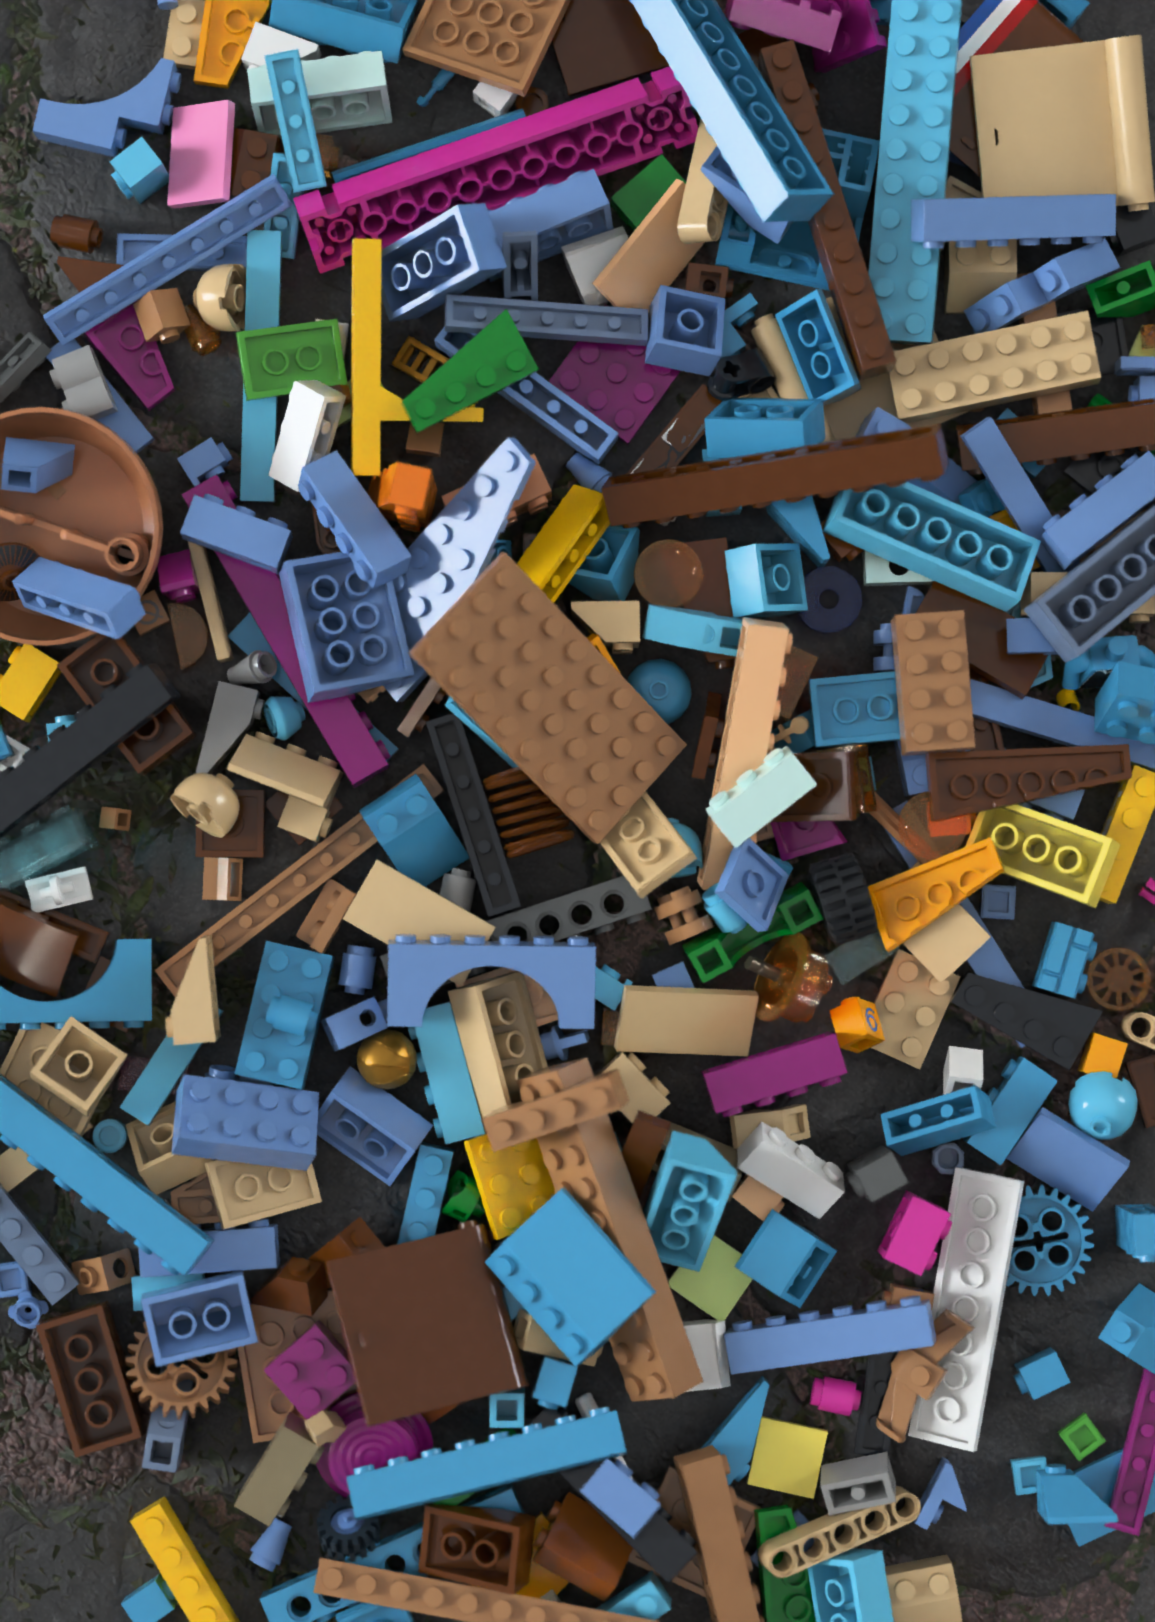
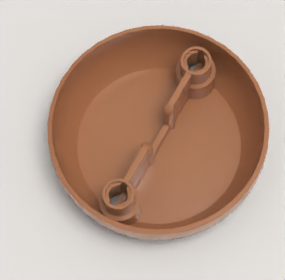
[0,407,164,646]

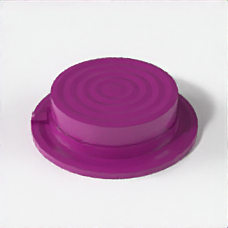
[316,1392,433,1498]

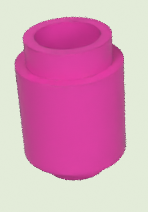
[810,1376,861,1416]

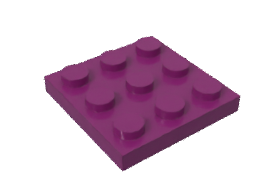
[549,304,681,445]

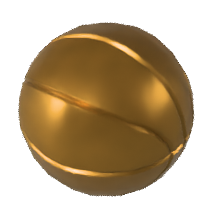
[357,1029,417,1089]

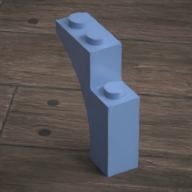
[32,58,182,157]
[964,238,1121,334]

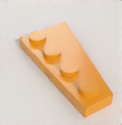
[867,837,1005,952]

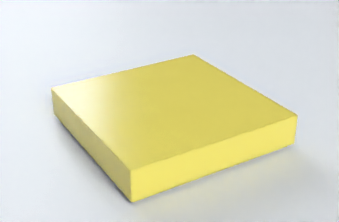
[747,1416,828,1499]

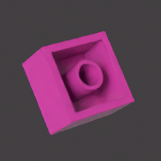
[877,1190,952,1276]

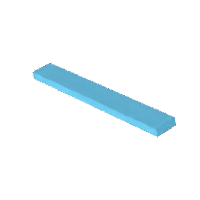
[240,230,282,502]

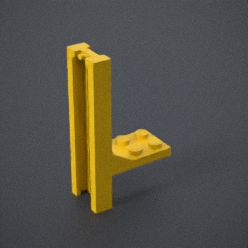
[351,239,483,476]

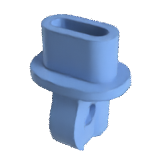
[540,1025,590,1061]

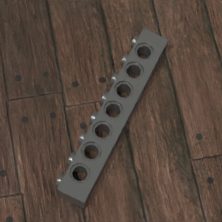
[380,876,651,986]

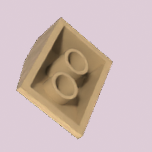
[166,935,221,1045]
[885,1554,962,1622]

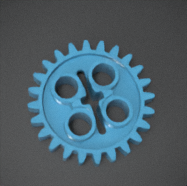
[1006,1184,1094,1296]

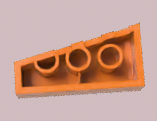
[368,462,437,532]

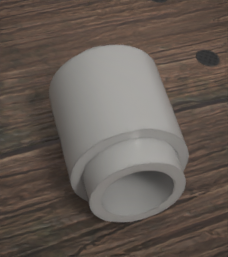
[439,868,477,911]

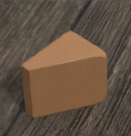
[406,422,444,457]

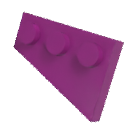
[770,821,848,861]

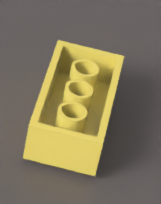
[965,804,1121,908]

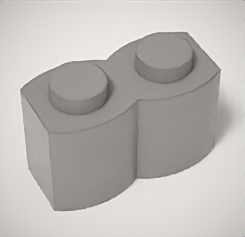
[49,345,118,420]

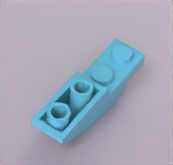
[643,604,743,656]

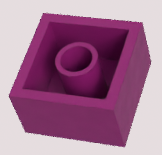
[264,1320,356,1420]

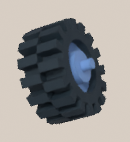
[317,1494,381,1562]

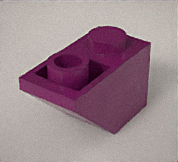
[158,549,200,604]

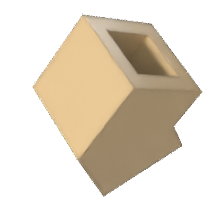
[304,1410,347,1447]

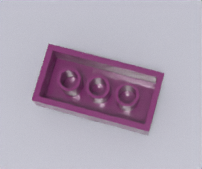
[701,1031,847,1117]

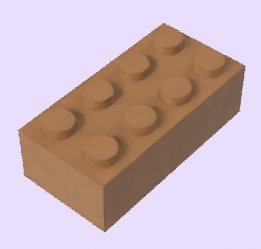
[891,610,975,756]

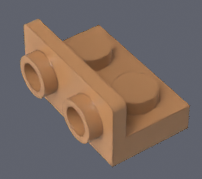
[296,879,357,953]

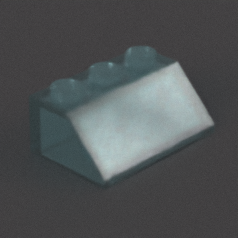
[0,805,99,892]

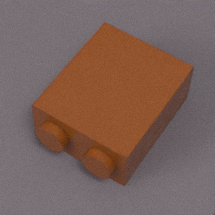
[532,1492,633,1601]

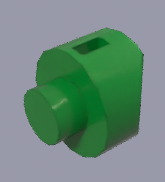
[440,1170,485,1223]

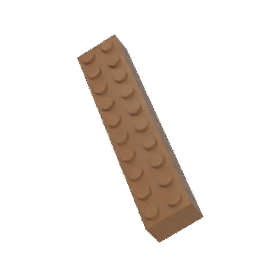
[516,1057,704,1402]

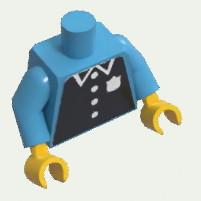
[1056,635,1155,711]

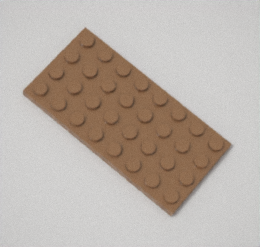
[409,553,687,844]

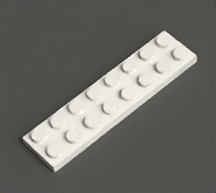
[908,1167,1024,1452]

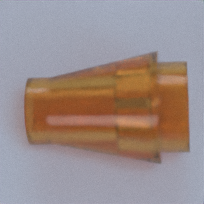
[184,304,222,356]

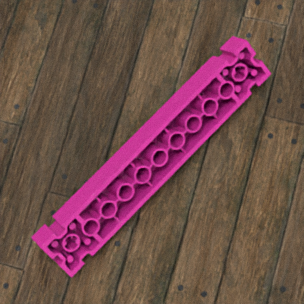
[293,66,698,274]

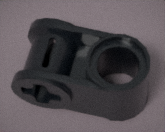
[707,348,776,401]

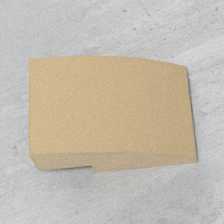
[903,861,991,984]

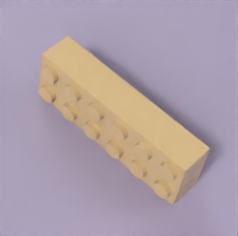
[888,311,1101,423]

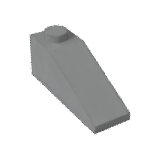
[195,681,265,774]

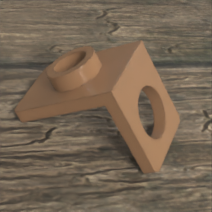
[71,1248,136,1295]

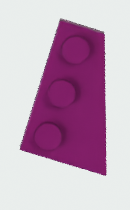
[84,300,175,412]

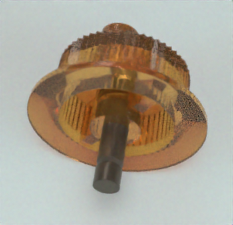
[745,932,833,1022]

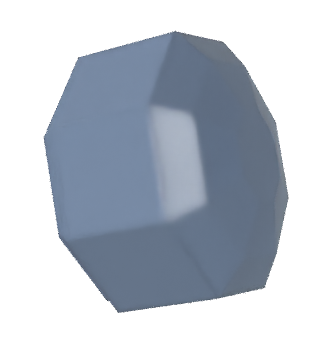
[931,1142,964,1174]

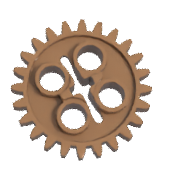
[125,1321,237,1420]

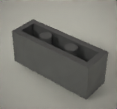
[844,1144,909,1202]

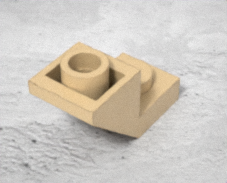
[730,1104,811,1149]

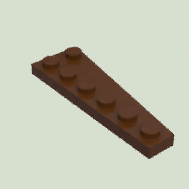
[925,744,1132,822]

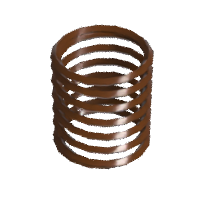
[482,766,575,859]

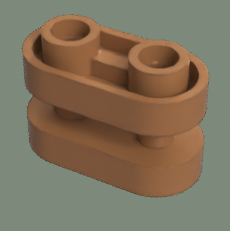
[653,886,714,945]

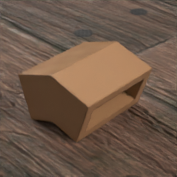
[202,857,243,901]

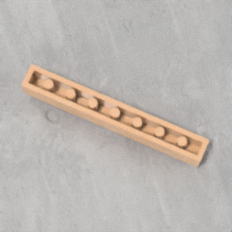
[697,617,792,890]

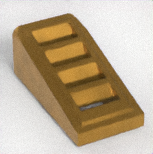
[392,336,449,383]

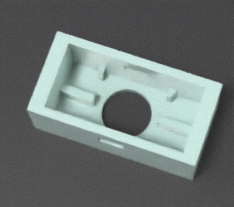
[862,550,934,586]

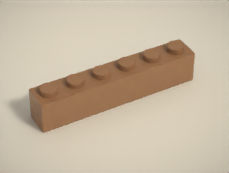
[673,1445,765,1622]

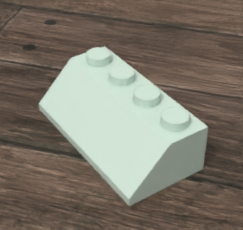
[247,51,393,138]

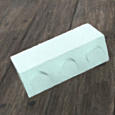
[705,746,817,848]

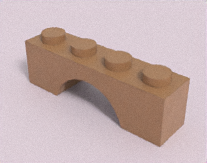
[482,1068,630,1152]

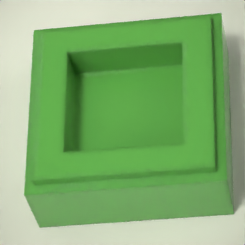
[1057,1412,1106,1461]

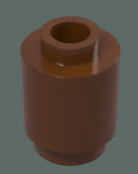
[50,214,103,254]

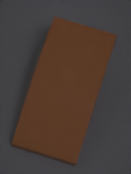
[0,894,80,997]

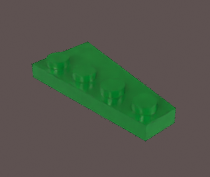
[754,1505,816,1622]

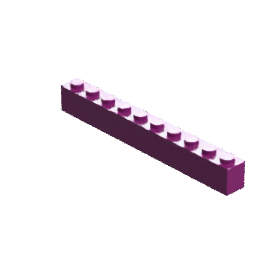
[181,474,391,788]

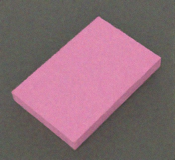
[167,100,235,209]

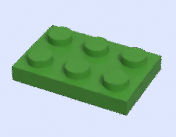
[236,319,348,401]

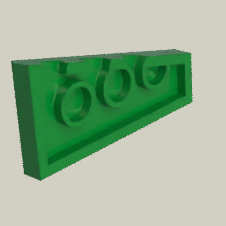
[401,308,539,434]

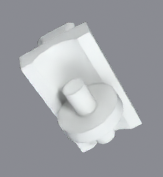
[25,866,94,913]

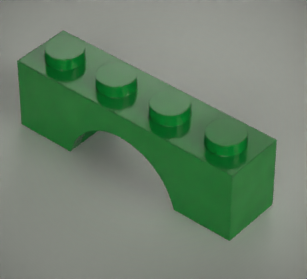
[682,882,823,983]

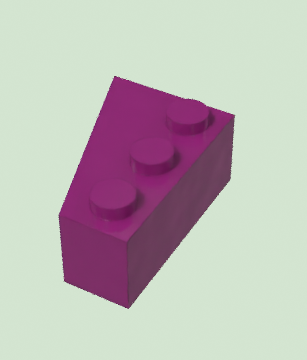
[724,0,843,52]

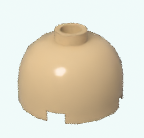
[193,264,246,331]
[170,773,240,838]

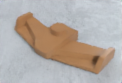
[876,1308,975,1443]

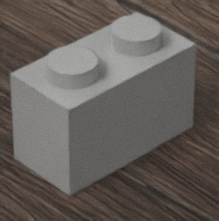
[820,1452,896,1515]

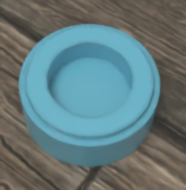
[92,1118,128,1153]

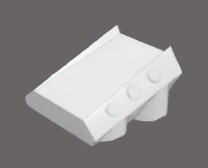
[561,226,628,306]
[683,1319,731,1392]

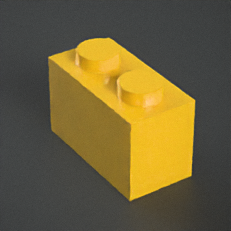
[0,644,62,723]

